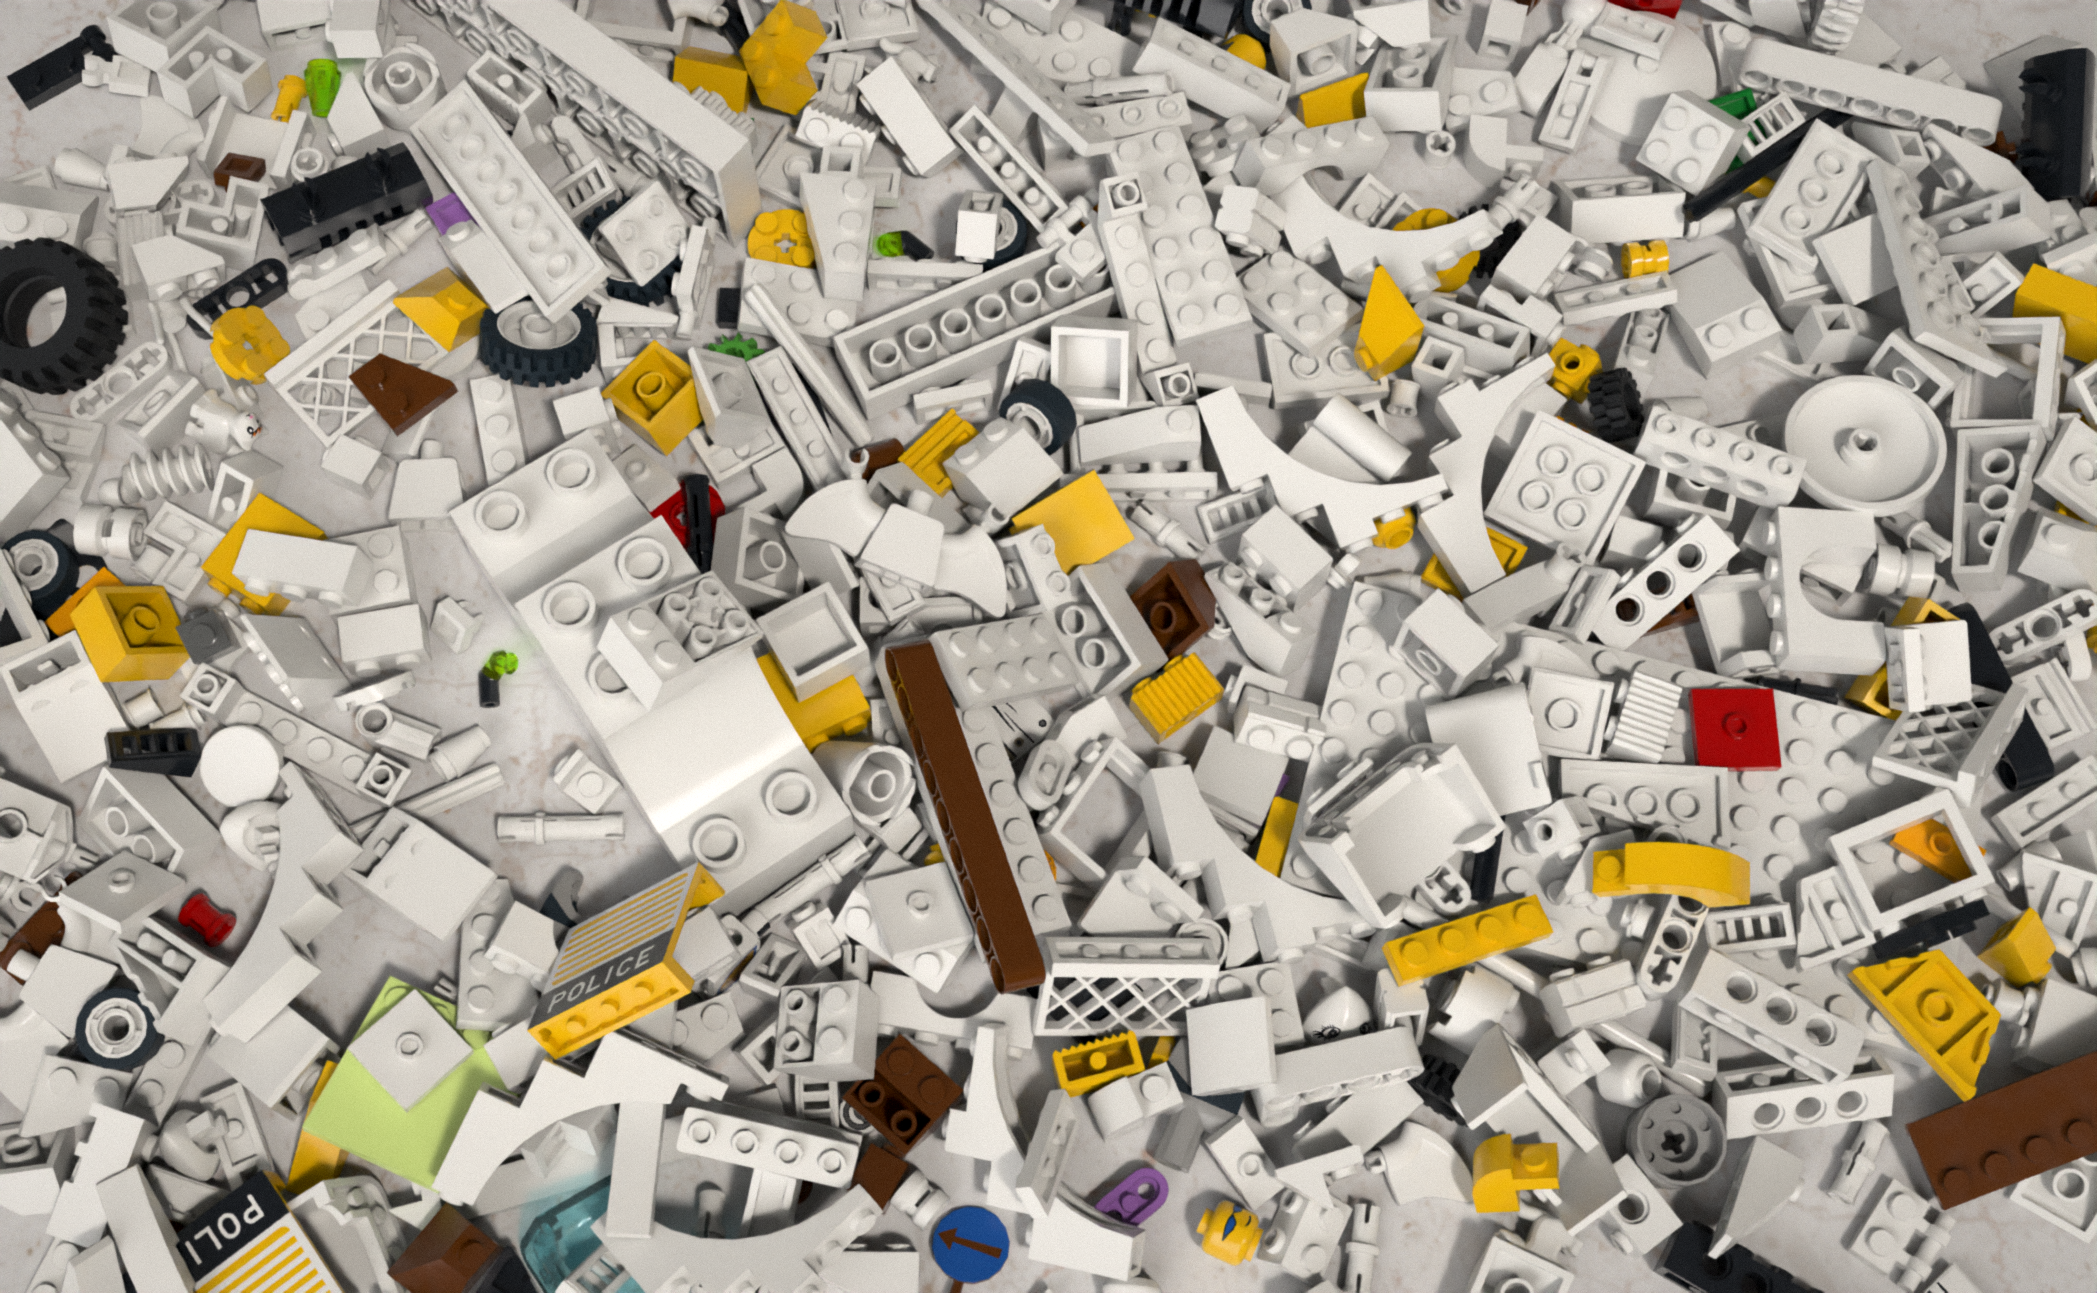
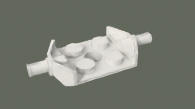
[0,778,99,885]

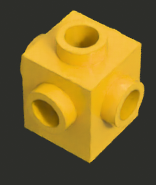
[1546,337,1603,405]

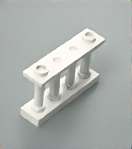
[1059,397,1218,503]

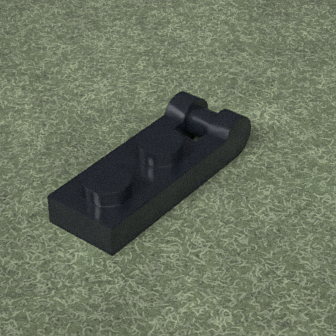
[6,25,118,111]

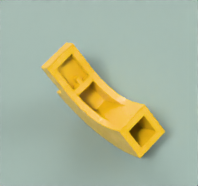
[1592,842,1750,908]

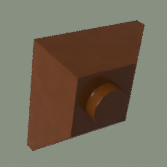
[1130,559,1216,673]
[387,1202,505,1293]

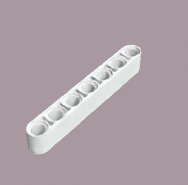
[1739,39,2003,146]

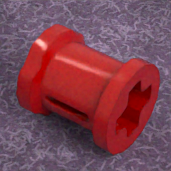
[178,893,236,948]

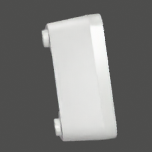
[1451,1023,1628,1237]

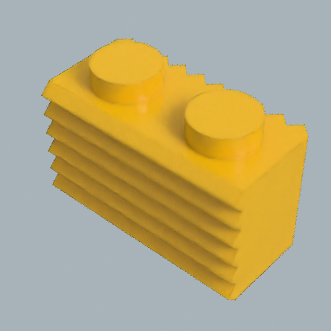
[1129,652,1224,744]
[1051,1030,1145,1098]

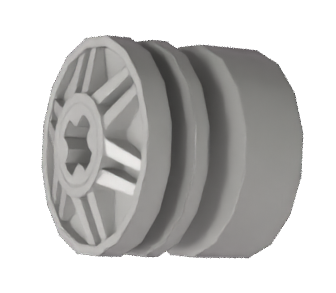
[1620,1094,1727,1190]

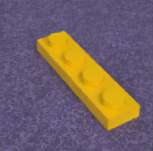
[1382,894,1554,987]

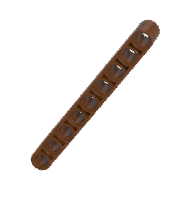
[885,639,1046,995]

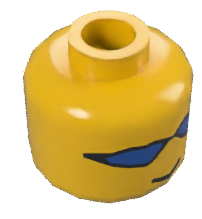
[1196,1200,1264,1266]

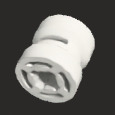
[890,1170,950,1232]

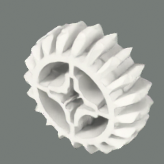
[1807,0,1866,56]

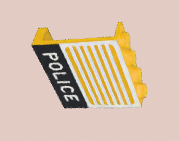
[527,862,725,1060]
[122,1170,345,1293]

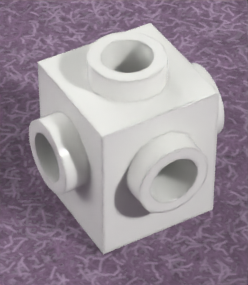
[1523,795,1601,861]

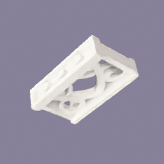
[676,1098,863,1189]

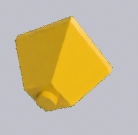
[1354,265,1425,381]
[393,267,490,353]

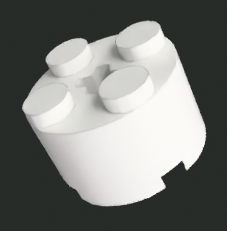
[363,42,447,134]
[1426,962,1520,1056]

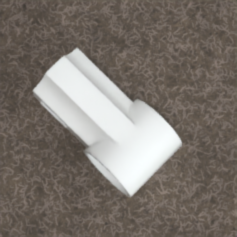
[355,702,442,764]

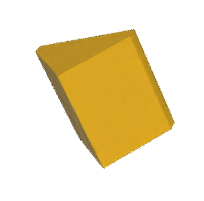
[672,46,754,114]

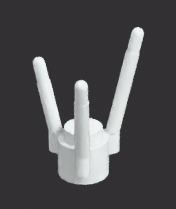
[146,297,214,375]

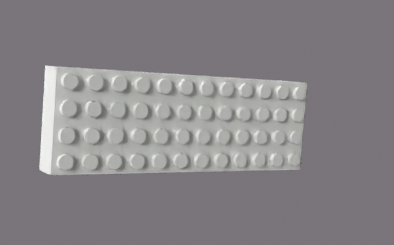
[402,0,763,249]

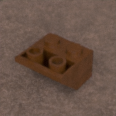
[842,1034,964,1156]

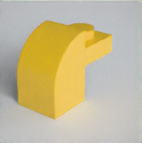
[1472,1134,1559,1213]

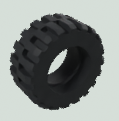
[0,237,128,395]

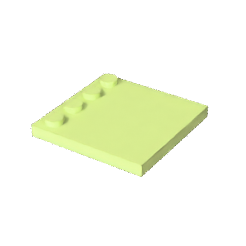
[302,976,522,1193]

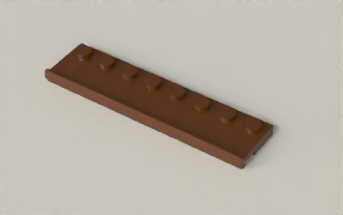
[1904,1049,2097,1211]

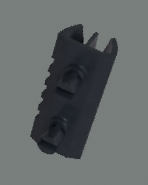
[1108,0,1243,39]
[2015,48,2096,207]
[260,142,433,264]

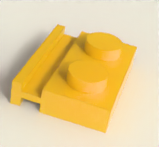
[897,408,980,498]

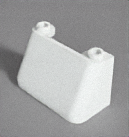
[1298,743,1506,929]
[287,1175,411,1293]

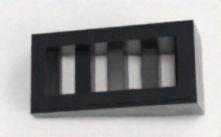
[104,728,201,778]

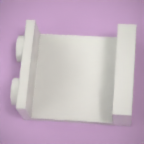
[196,95,317,192]
[1692,568,1787,679]

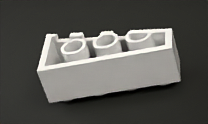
[1951,424,2048,592]

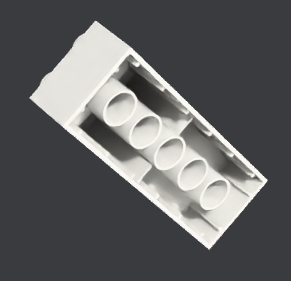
[448,428,856,920]

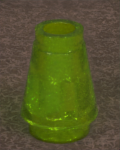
[303,59,342,118]

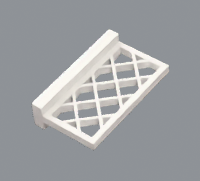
[264,279,451,448]
[1872,683,2029,809]
[1032,937,1220,1036]

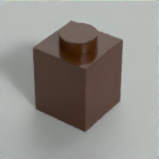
[845,1143,910,1216]

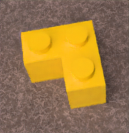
[739,0,828,115]

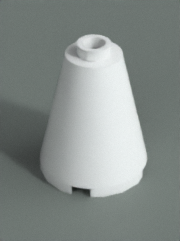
[812,741,916,826]

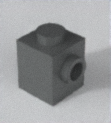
[175,607,242,665]

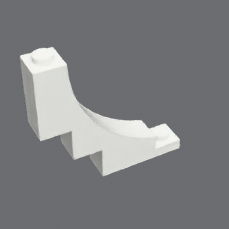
[203,761,364,1043]
[431,1028,729,1206]

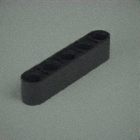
[1945,602,2055,792]

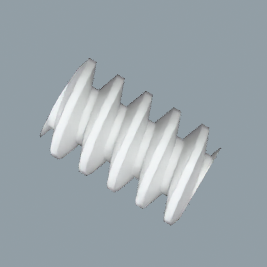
[122,443,214,503]

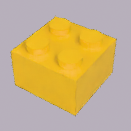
[601,340,703,456]
[70,586,190,682]

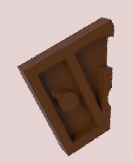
[348,353,459,437]

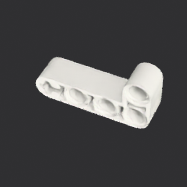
[1634,825,1721,1001]
[1250,1027,1425,1128]

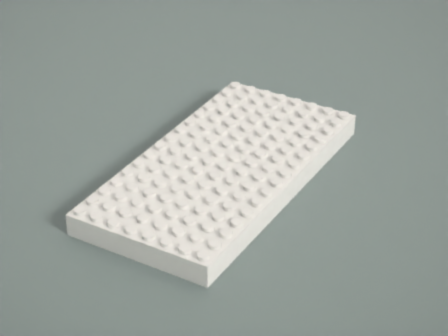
[1280,581,1985,1068]

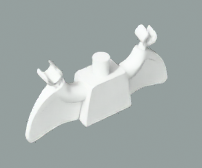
[784,448,1010,619]
[0,875,157,1112]

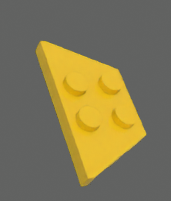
[1847,949,2001,1102]

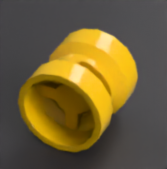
[1621,240,1669,279]

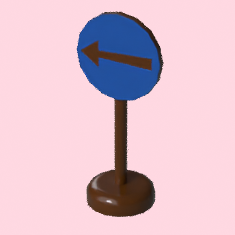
[932,1206,1010,1293]

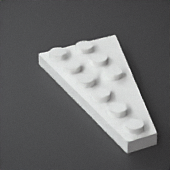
[971,0,1190,105]
[1866,157,2008,378]

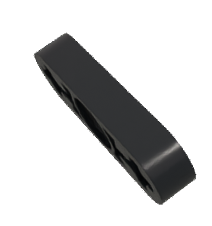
[186,258,289,340]

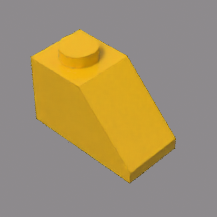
[1977,907,2056,989]

